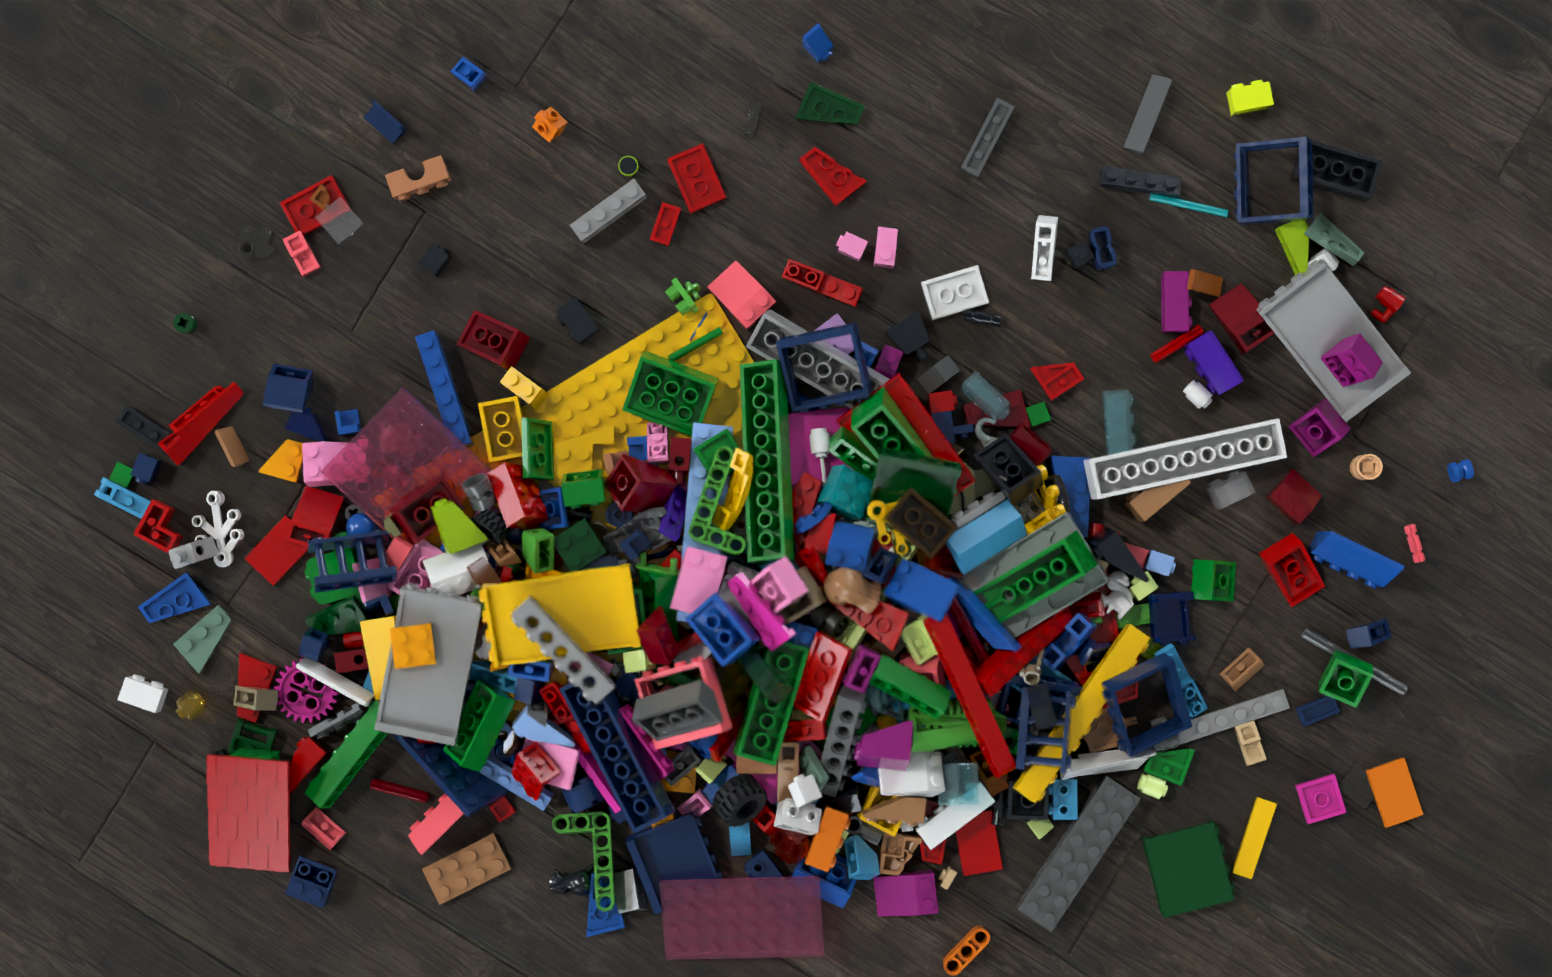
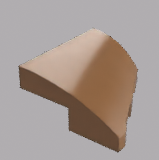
[879,832,922,876]

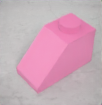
[873,227,898,269]

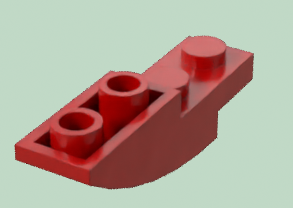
[782,259,864,307]
[538,681,591,754]

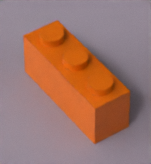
[805,805,851,872]

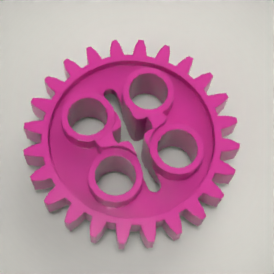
[274,658,340,723]

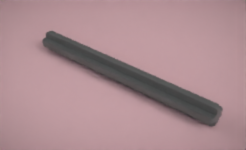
[1301,628,1408,695]

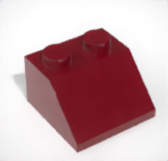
[1266,468,1322,524]
[636,606,680,665]

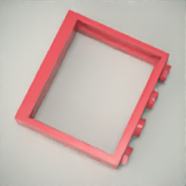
[635,656,732,750]

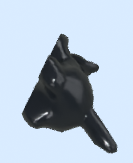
[549,860,601,897]

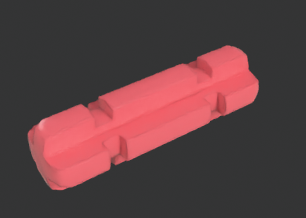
[1404,524,1425,563]

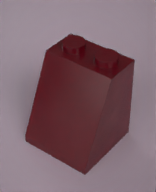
[604,454,677,512]

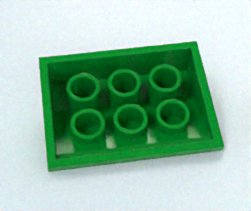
[622,351,719,436]

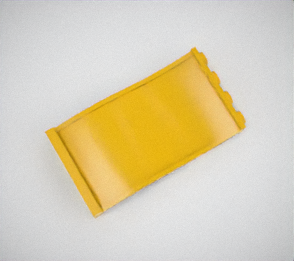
[479,563,641,668]

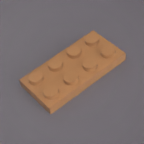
[422,833,512,905]

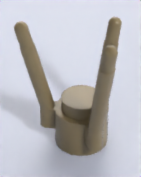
[1019,648,1045,685]

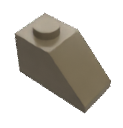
[234,686,278,711]

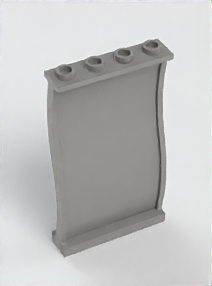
[1256,259,1411,422]
[374,583,483,746]

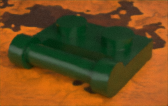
[228,717,278,754]

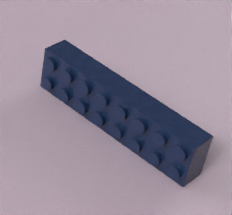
[559,667,676,833]

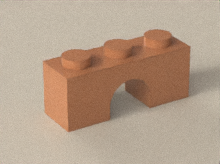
[385,155,452,201]

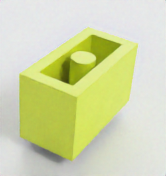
[1227,80,1274,116]

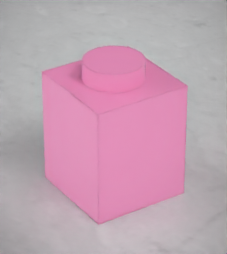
[836,231,868,262]

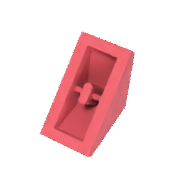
[386,536,413,572]

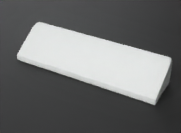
[296,658,374,707]

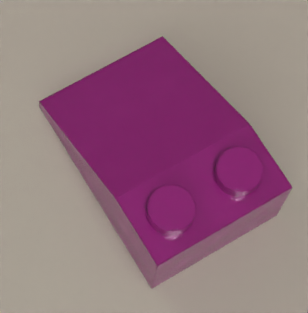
[873,870,938,917]

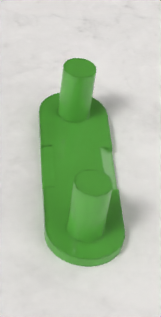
[635,552,680,575]

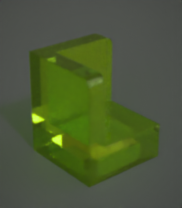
[1139,637,1164,660]

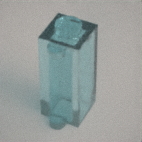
[961,371,1010,423]

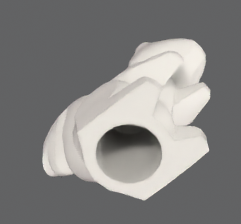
[1095,571,1134,619]

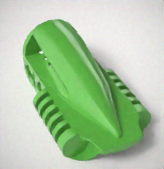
[908,698,1007,753]

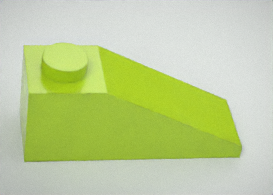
[1275,220,1309,275]

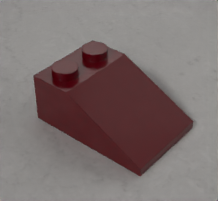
[456,310,530,371]
[389,475,465,543]

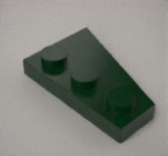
[795,82,865,125]
[304,595,372,635]

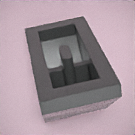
[917,355,960,394]

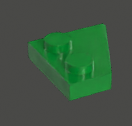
[1143,749,1195,786]

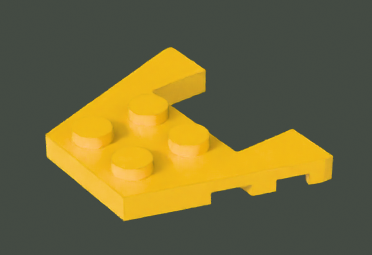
[553,426,615,504]

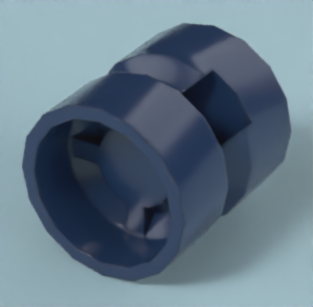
[606,502,633,528]

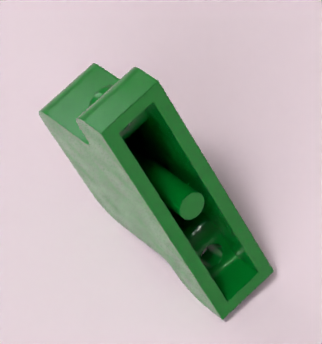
[304,532,366,609]

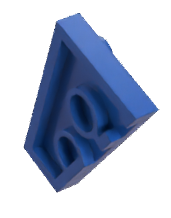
[138,572,211,623]
[586,872,625,937]

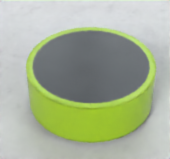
[618,156,638,177]

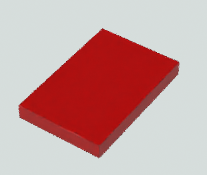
[667,144,727,214]
[280,175,352,236]
[244,515,308,586]
[955,809,1003,876]

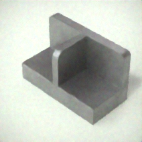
[614,869,649,913]

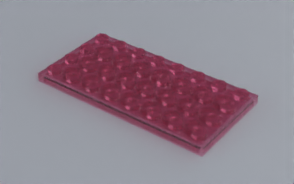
[660,876,825,960]

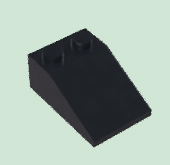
[973,433,1044,506]
[1086,528,1149,582]

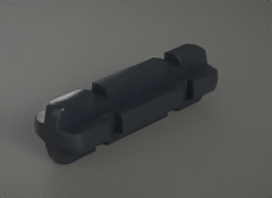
[963,310,1002,326]

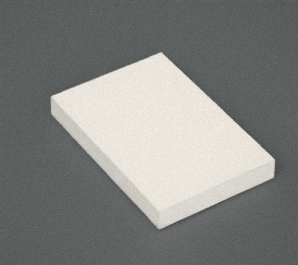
[921,265,989,320]

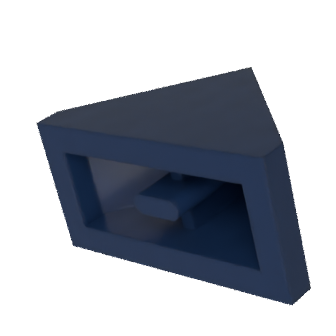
[862,547,899,584]

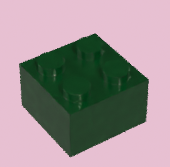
[554,518,608,572]

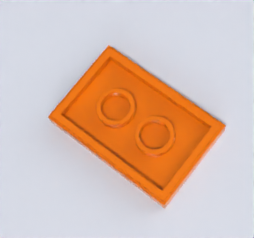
[1366,758,1423,828]

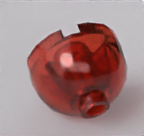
[770,828,810,864]

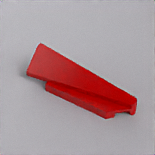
[158,382,244,465]

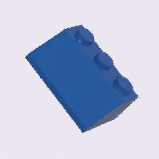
[789,841,856,909]

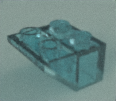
[938,763,979,805]

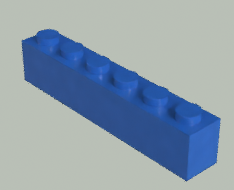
[415,330,474,451]

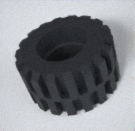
[712,773,768,827]

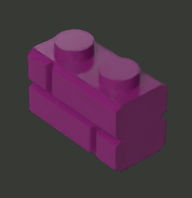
[842,644,881,694]

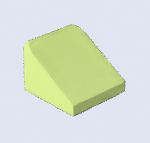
[1026,819,1054,839]

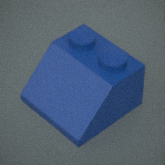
[825,521,876,571]

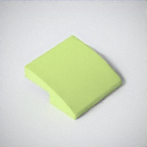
[901,615,938,665]

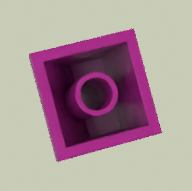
[854,721,913,771]

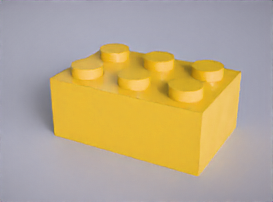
[478,396,524,463]

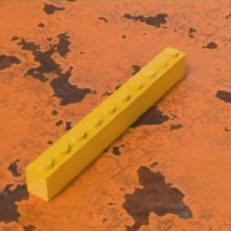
[1012,624,1150,803]

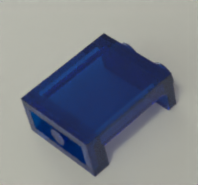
[1148,592,1196,646]

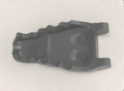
[602,507,672,557]

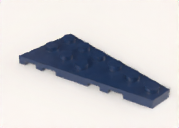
[392,733,509,818]

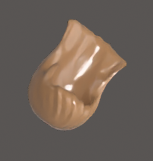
[824,567,881,614]

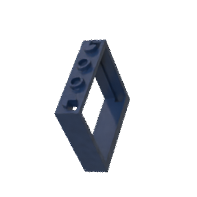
[1234,137,1314,225]
[776,322,873,412]
[1101,653,1192,757]

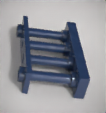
[308,529,397,593]
[996,672,1080,731]
[1016,687,1076,774]

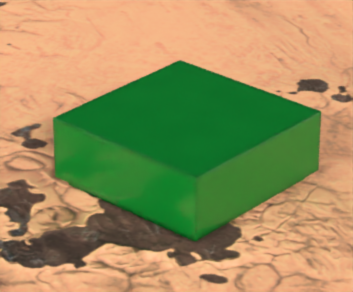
[1026,402,1051,427]
[109,462,134,488]

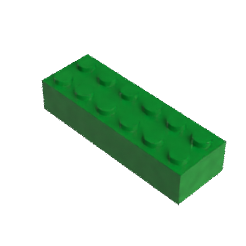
[733,641,810,766]

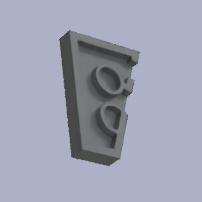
[308,703,368,740]

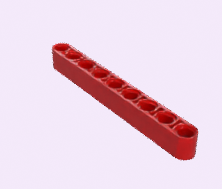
[923,614,1016,778]

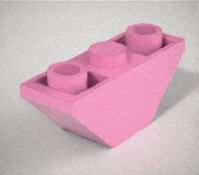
[647,422,669,465]

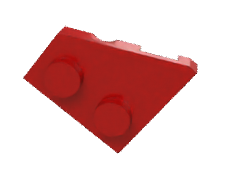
[1030,362,1084,401]
[795,544,828,587]

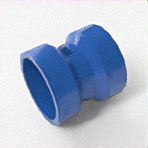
[1447,459,1474,483]

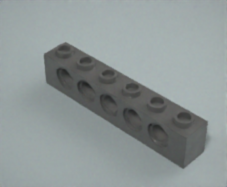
[820,685,868,798]

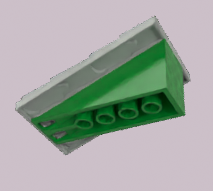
[957,511,1110,638]

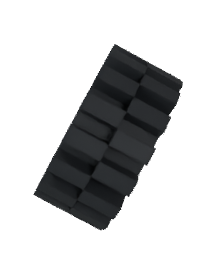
[473,509,511,544]

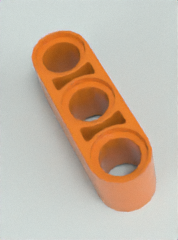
[943,925,990,976]

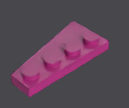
[727,572,796,652]

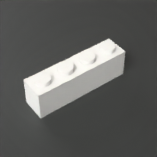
[915,781,995,850]

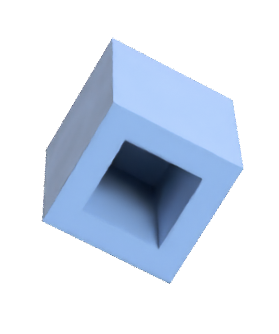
[1144,550,1176,576]

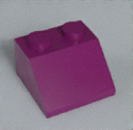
[1288,398,1351,457]

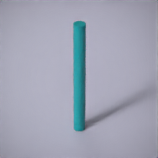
[1149,194,1228,217]

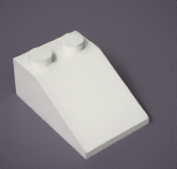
[878,751,945,797]

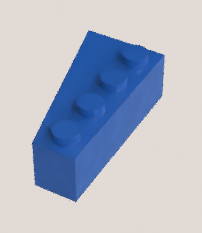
[1049,456,1091,538]

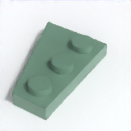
[173,605,233,674]

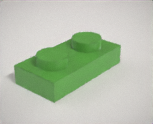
[1115,602,1156,628]

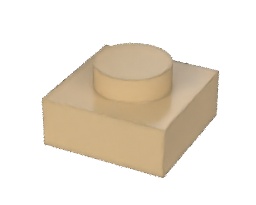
[938,866,957,890]

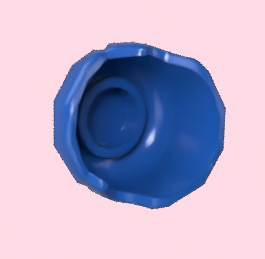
[346,513,379,535]

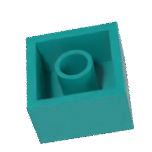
[818,465,873,520]

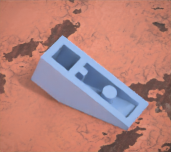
[512,704,576,747]

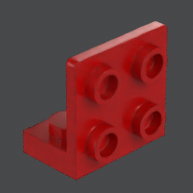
[512,742,561,801]

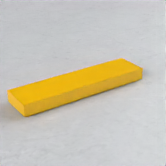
[1231,797,1277,879]

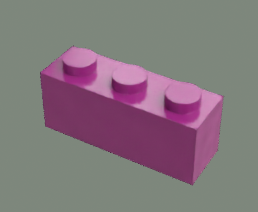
[1161,271,1192,333]

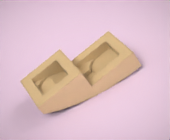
[1235,721,1267,766]

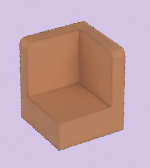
[603,450,628,475]

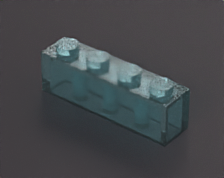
[1102,389,1136,455]

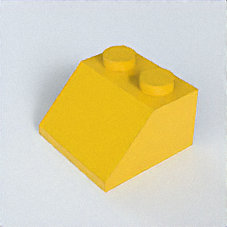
[857,786,903,837]

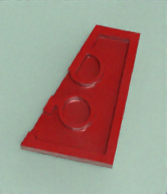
[237,653,278,723]

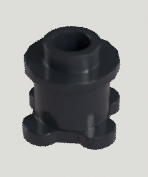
[569,506,593,522]

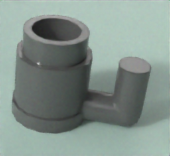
[1149,716,1178,752]

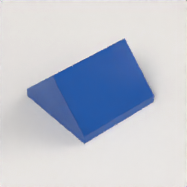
[538,487,570,530]

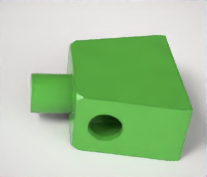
[521,527,554,574]

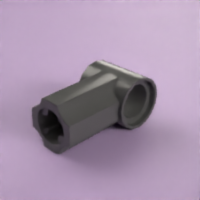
[847,814,884,845]

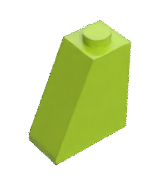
[430,499,488,554]

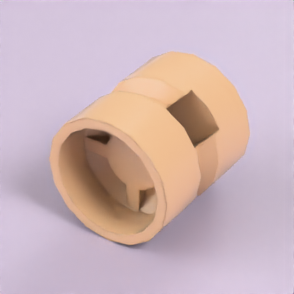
[1350,454,1383,481]

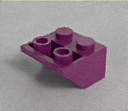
[1320,333,1383,387]

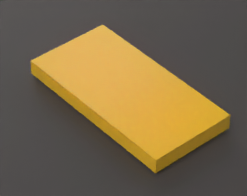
[360,615,397,700]

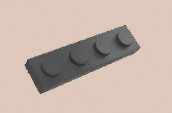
[960,98,1015,178]

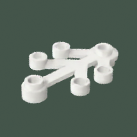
[192,490,244,567]

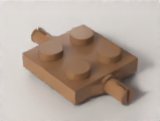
[1080,708,1138,753]

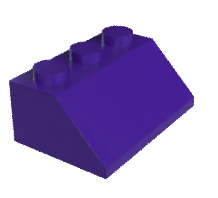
[1184,330,1244,396]

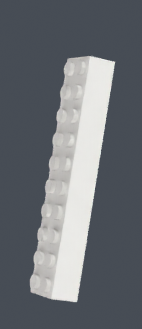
[1083,419,1287,499]

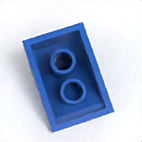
[883,558,960,622]
[685,593,760,667]

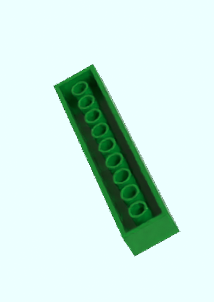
[740,359,795,565]

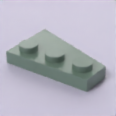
[1304,213,1364,266]

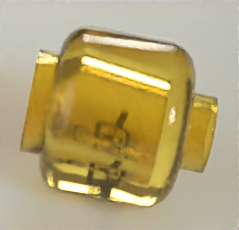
[175,691,206,721]

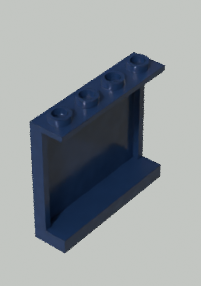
[626,811,724,915]

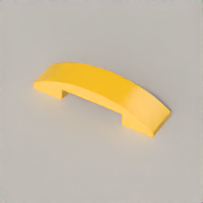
[712,448,753,531]

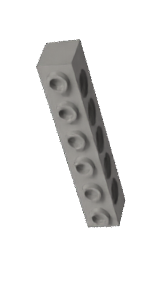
[511,595,615,704]

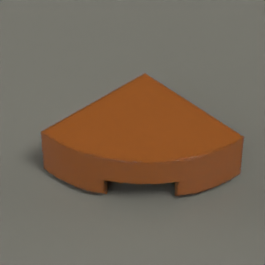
[310,184,330,212]

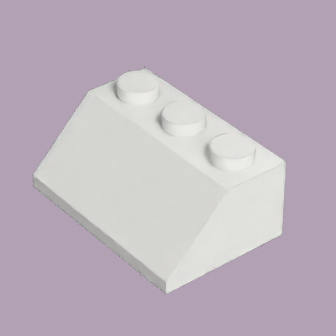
[423,543,488,595]

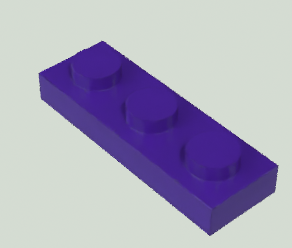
[659,486,687,541]

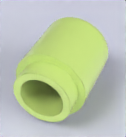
[1137,774,1168,799]

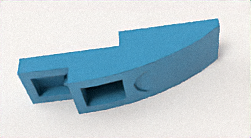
[1154,643,1208,719]

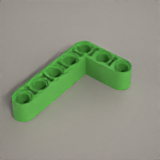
[688,446,746,556]
[552,812,616,912]

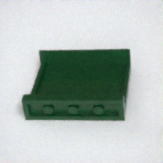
[866,447,962,528]
[1141,820,1235,918]

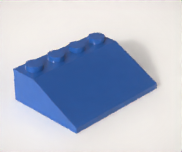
[1307,531,1405,589]

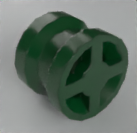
[173,313,197,334]

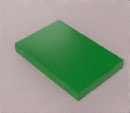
[521,418,554,481]

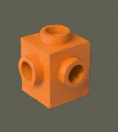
[532,107,568,143]

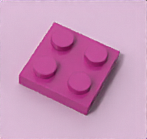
[1295,774,1347,824]

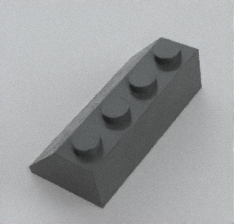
[632,680,723,741]

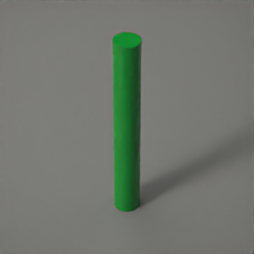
[668,327,723,361]

